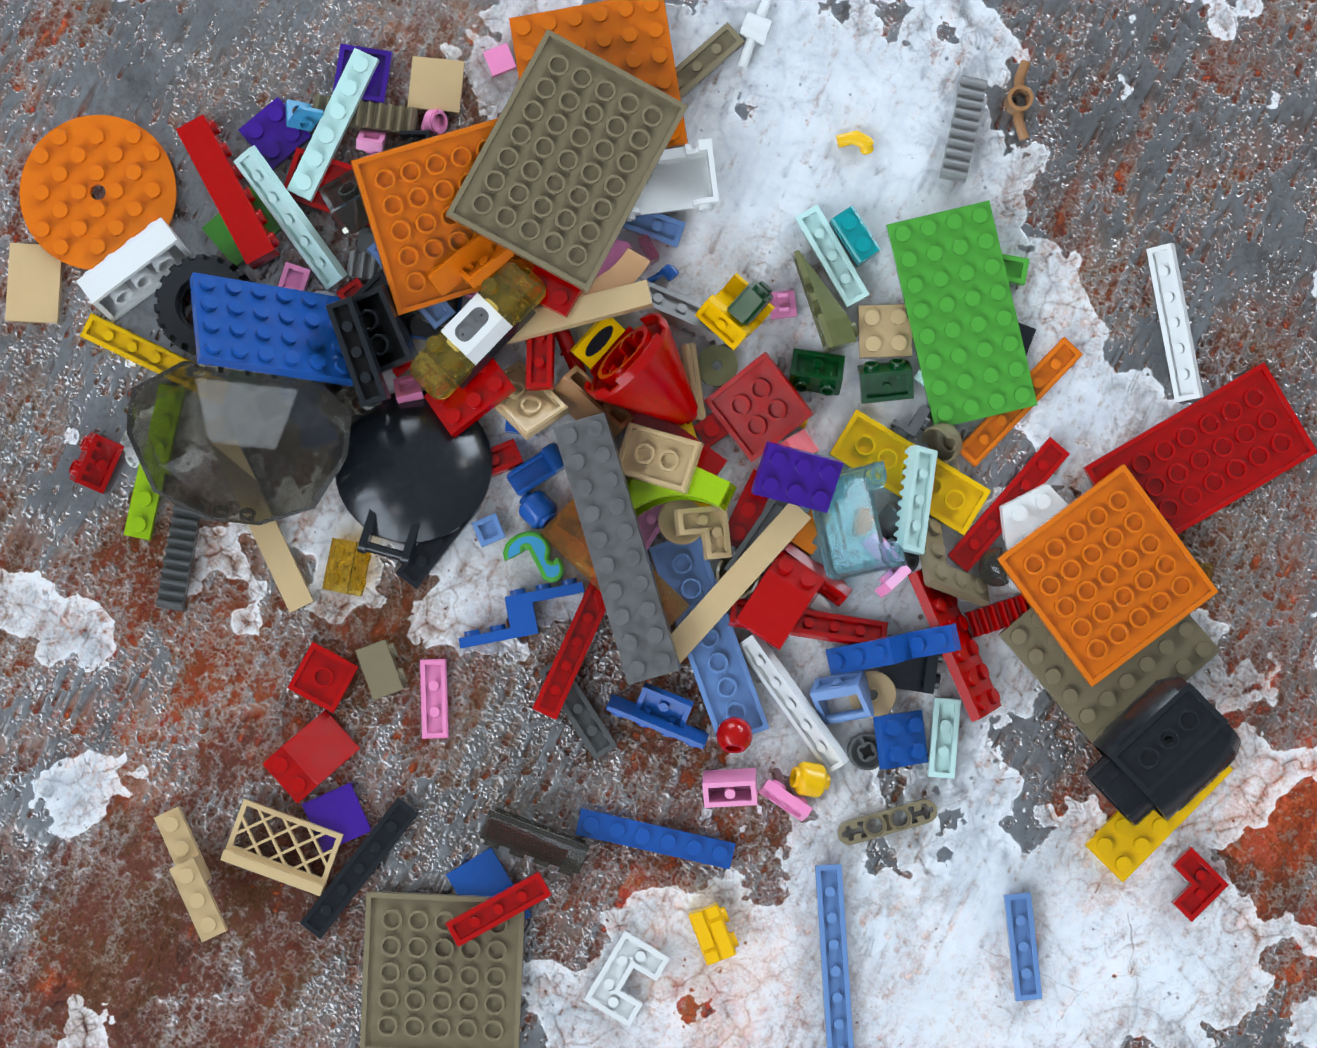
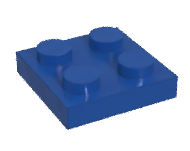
[873,710,928,769]

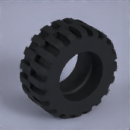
[154,254,252,355]

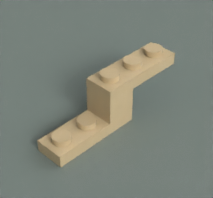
[154,806,228,942]

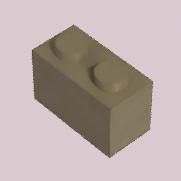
[355,639,408,700]

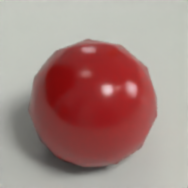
[716,717,753,753]

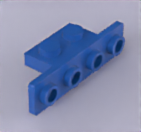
[606,682,709,749]

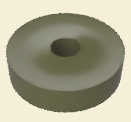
[698,345,738,387]

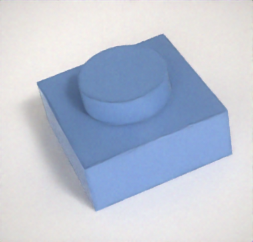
[471,513,506,548]

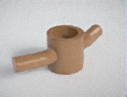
[1004,60,1034,141]

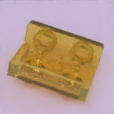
[322,538,371,597]

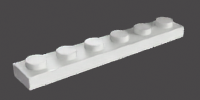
[1146,243,1203,403]
[739,634,850,774]

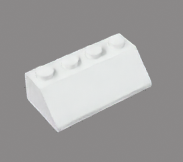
[77,217,195,323]

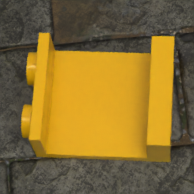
[695,272,775,350]

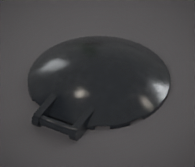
[335,390,492,566]

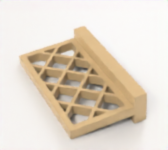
[220,798,344,896]

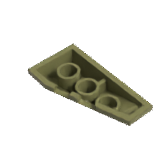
[792,250,859,353]

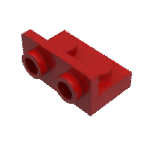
[69,431,124,494]

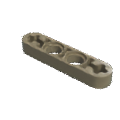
[837,799,937,845]

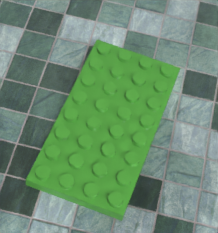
[886,200,1038,425]

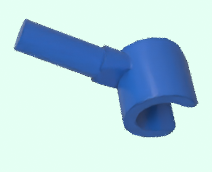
[645,264,679,283]

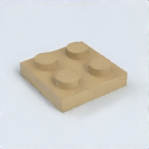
[857,304,912,359]

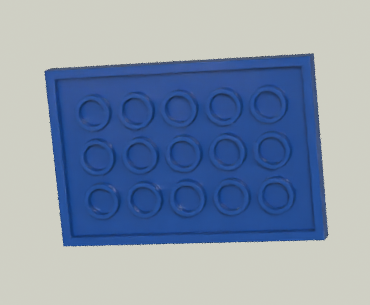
[190,272,353,387]

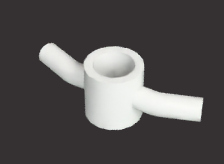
[737,0,772,68]

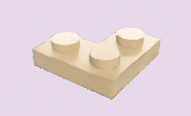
[674,506,732,560]

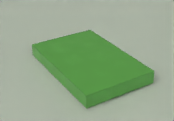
[202,186,282,267]

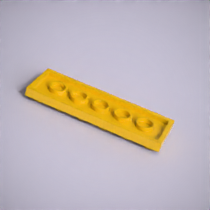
[829,409,991,536]
[1084,766,1233,883]

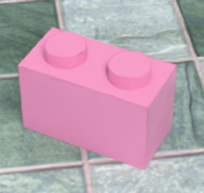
[702,768,758,808]

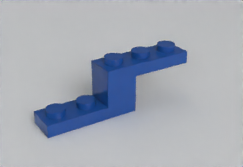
[458,578,585,649]
[826,623,961,675]

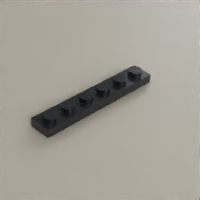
[300,797,419,939]

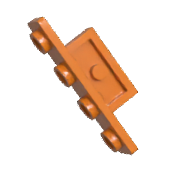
[428,234,514,296]

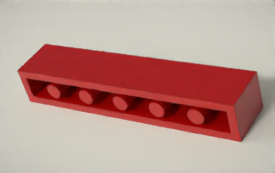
[176,114,281,270]

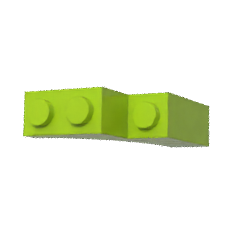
[627,467,737,517]

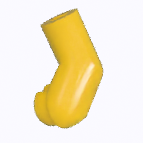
[836,131,874,155]

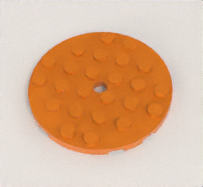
[19,115,178,270]

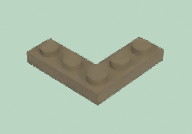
[920,518,990,607]

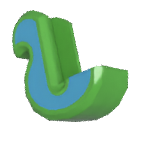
[503,531,565,583]

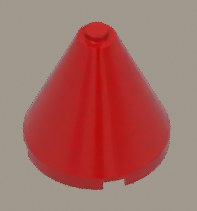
[584,313,698,425]

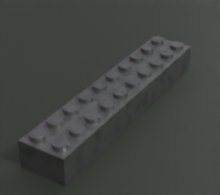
[553,412,681,685]

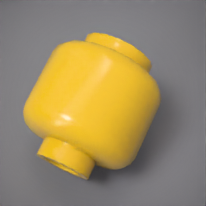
[789,761,831,798]

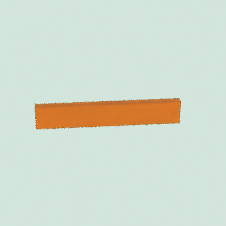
[960,337,1083,468]

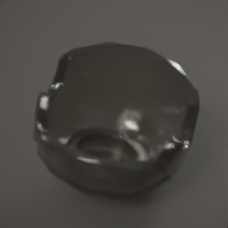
[978,547,1009,587]

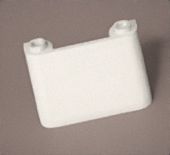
[626,138,719,222]

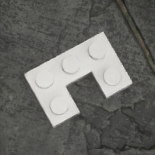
[584,930,670,1027]

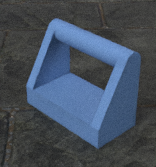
[810,670,874,725]

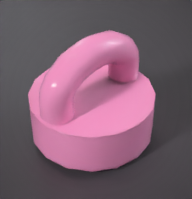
[421,109,448,135]

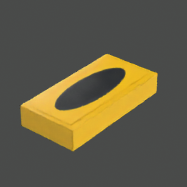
[570,318,625,369]

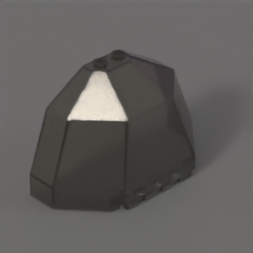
[127,361,352,525]

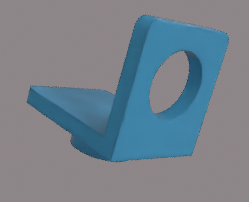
[286,99,323,131]

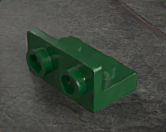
[789,348,845,396]
[857,358,914,404]

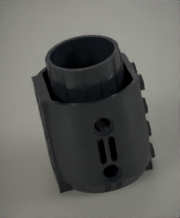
[1085,675,1241,826]

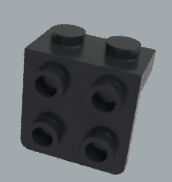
[880,635,943,694]

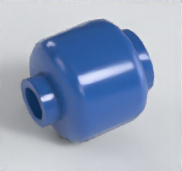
[518,491,558,530]

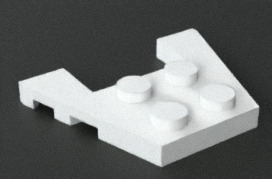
[999,483,1068,589]

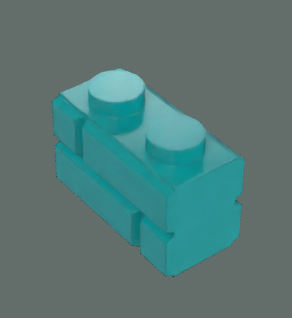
[829,205,881,267]

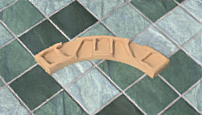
[512,248,650,309]

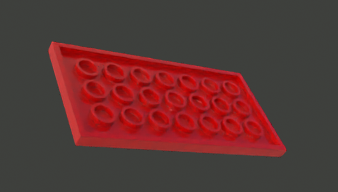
[1083,362,1317,535]

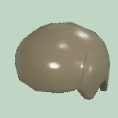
[921,423,962,463]

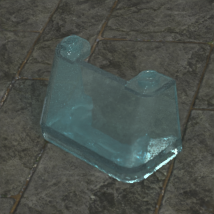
[812,461,906,581]

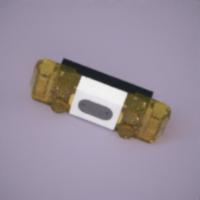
[410,261,546,400]

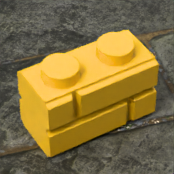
[688,902,739,965]

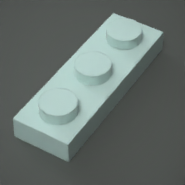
[927,697,961,779]

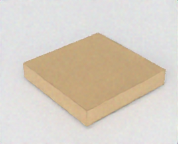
[407,56,465,114]

